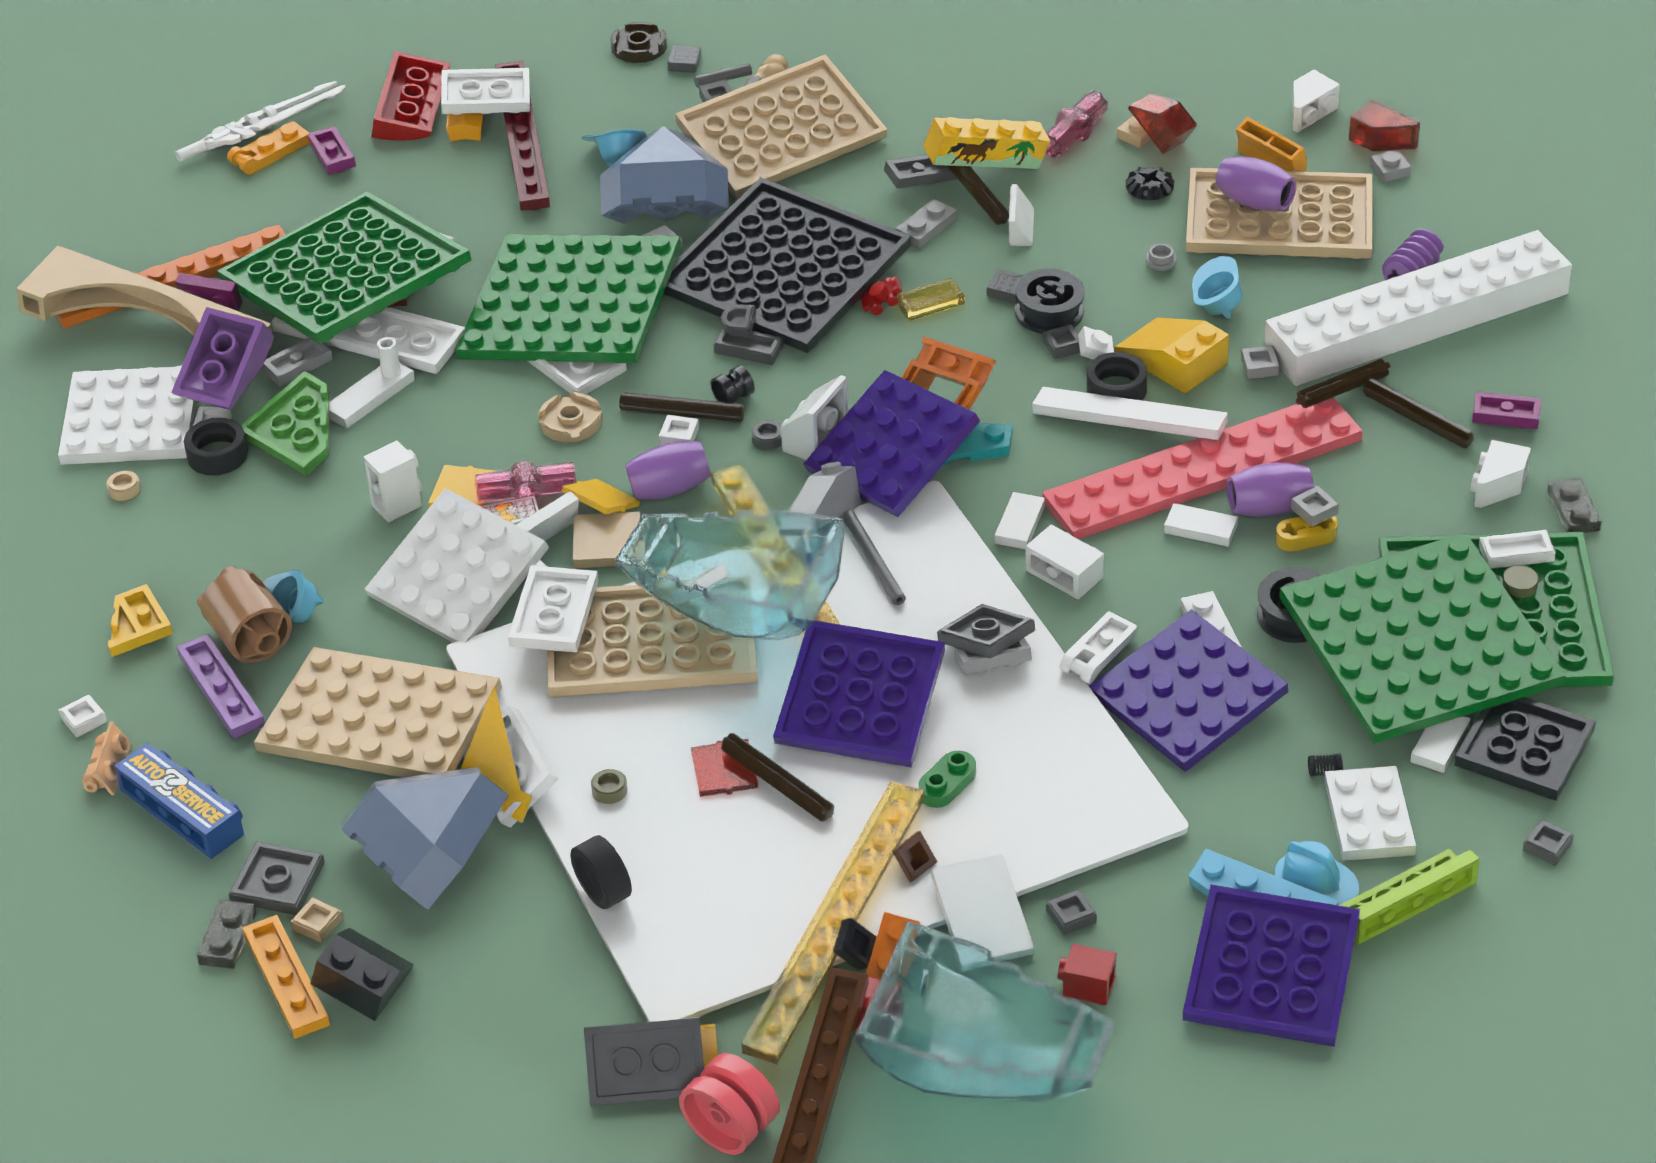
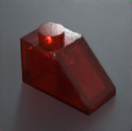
[1128,93,1197,154]
[1349,100,1420,151]

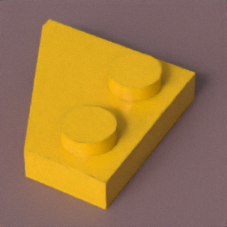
[108,584,173,657]

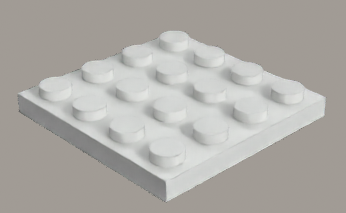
[58,365,196,465]
[364,488,549,643]

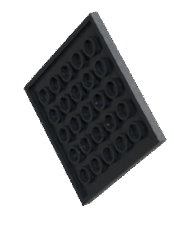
[663,177,911,353]

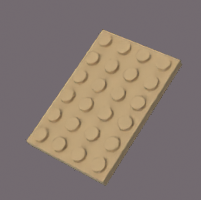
[675,54,887,199]
[1186,168,1372,259]
[547,576,758,698]
[254,647,502,777]

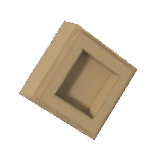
[290,897,343,943]

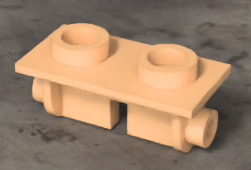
[82,721,132,796]

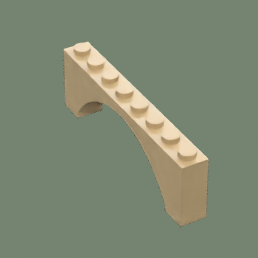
[16,245,273,350]

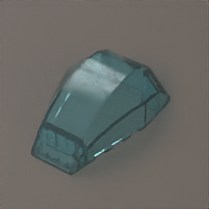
[615,510,845,640]
[855,921,1116,1102]

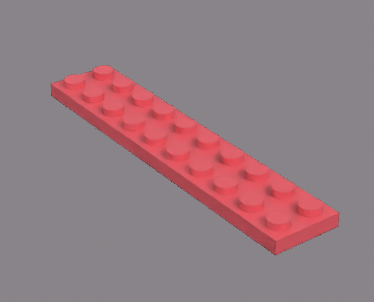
[1042,397,1363,539]

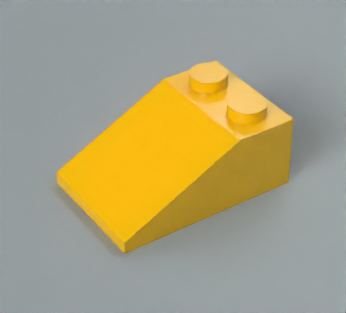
[1114,317,1229,394]

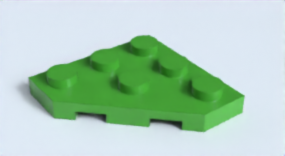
[241,371,329,476]

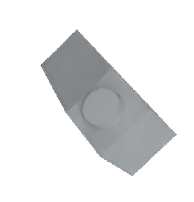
[779,462,862,534]

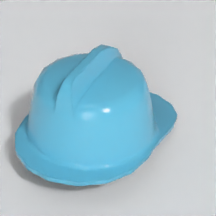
[581,129,647,166]
[1192,256,1243,319]
[263,570,323,623]
[1275,841,1359,905]

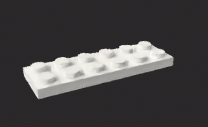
[271,307,466,374]

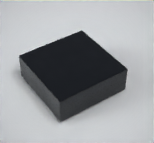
[833,918,876,971]

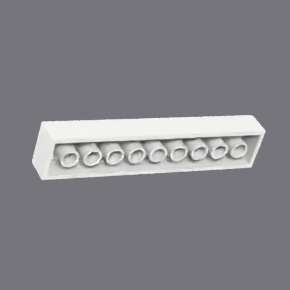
[1264,230,1572,386]

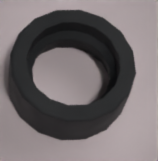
[1087,352,1147,400]
[184,418,248,475]
[570,835,632,909]

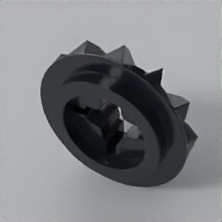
[1126,166,1174,200]

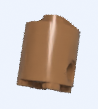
[197,566,292,664]

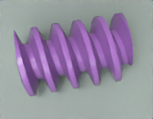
[1382,228,1444,280]

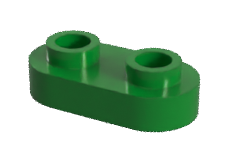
[918,751,976,808]

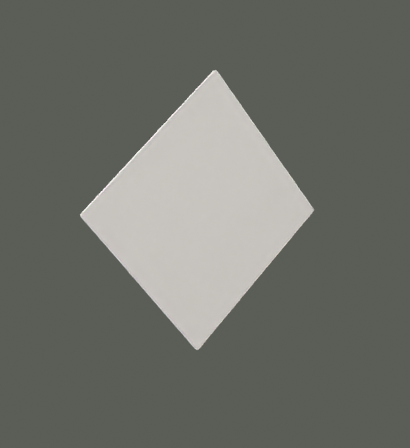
[446,481,1189,1022]

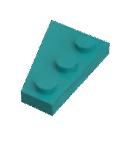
[942,423,1013,466]

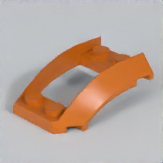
[901,337,996,410]

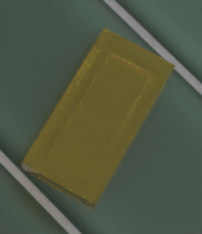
[897,278,965,321]

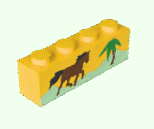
[923,117,1050,169]

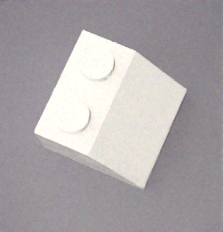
[780,375,848,460]

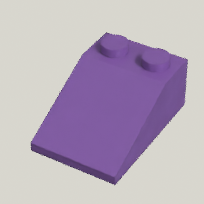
[171,307,274,410]

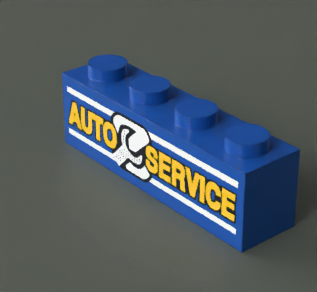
[114,743,244,859]

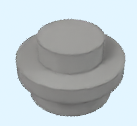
[1146,243,1177,271]

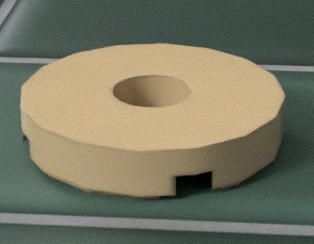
[539,392,603,443]

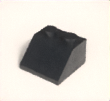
[310,928,413,1021]

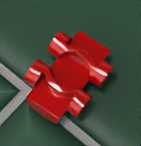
[861,276,903,315]

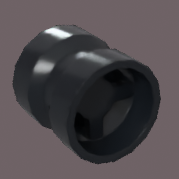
[710,365,755,403]

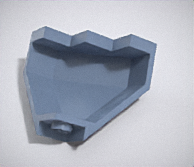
[600,126,729,224]
[341,767,508,910]

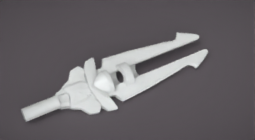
[175,81,346,162]

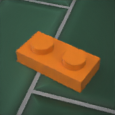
[866,912,920,993]

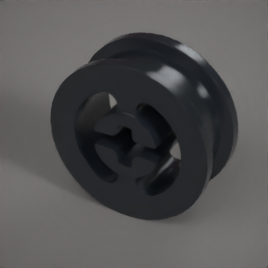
[1015,269,1085,334]
[1257,568,1321,643]

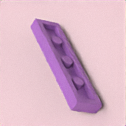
[177,634,265,739]

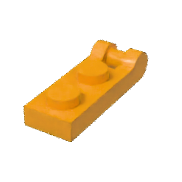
[227,121,309,175]

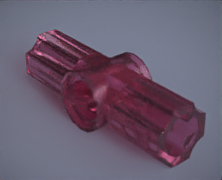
[1046,90,1108,158]
[474,461,576,503]

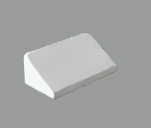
[1009,184,1034,246]

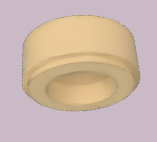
[106,471,141,501]

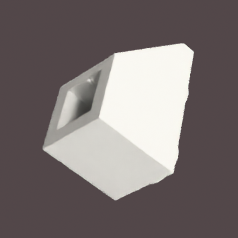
[1292,70,1340,132]
[1470,440,1531,508]

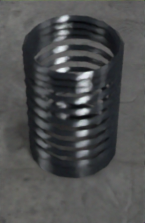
[1308,753,1343,776]

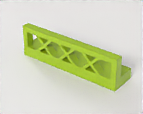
[1339,848,1480,945]

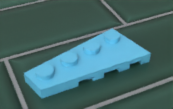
[1189,849,1339,905]

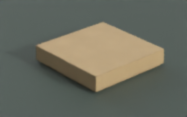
[572,512,641,568]

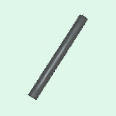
[842,510,906,605]

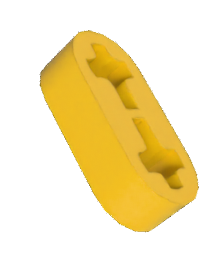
[1275,516,1338,552]

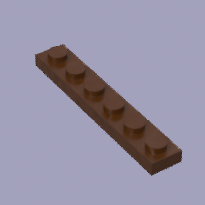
[773,968,869,1163]

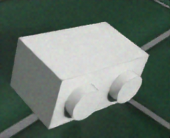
[363,441,422,523]
[1026,525,1104,600]

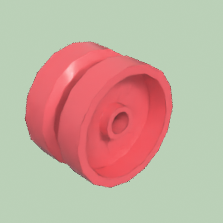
[679,1053,780,1155]

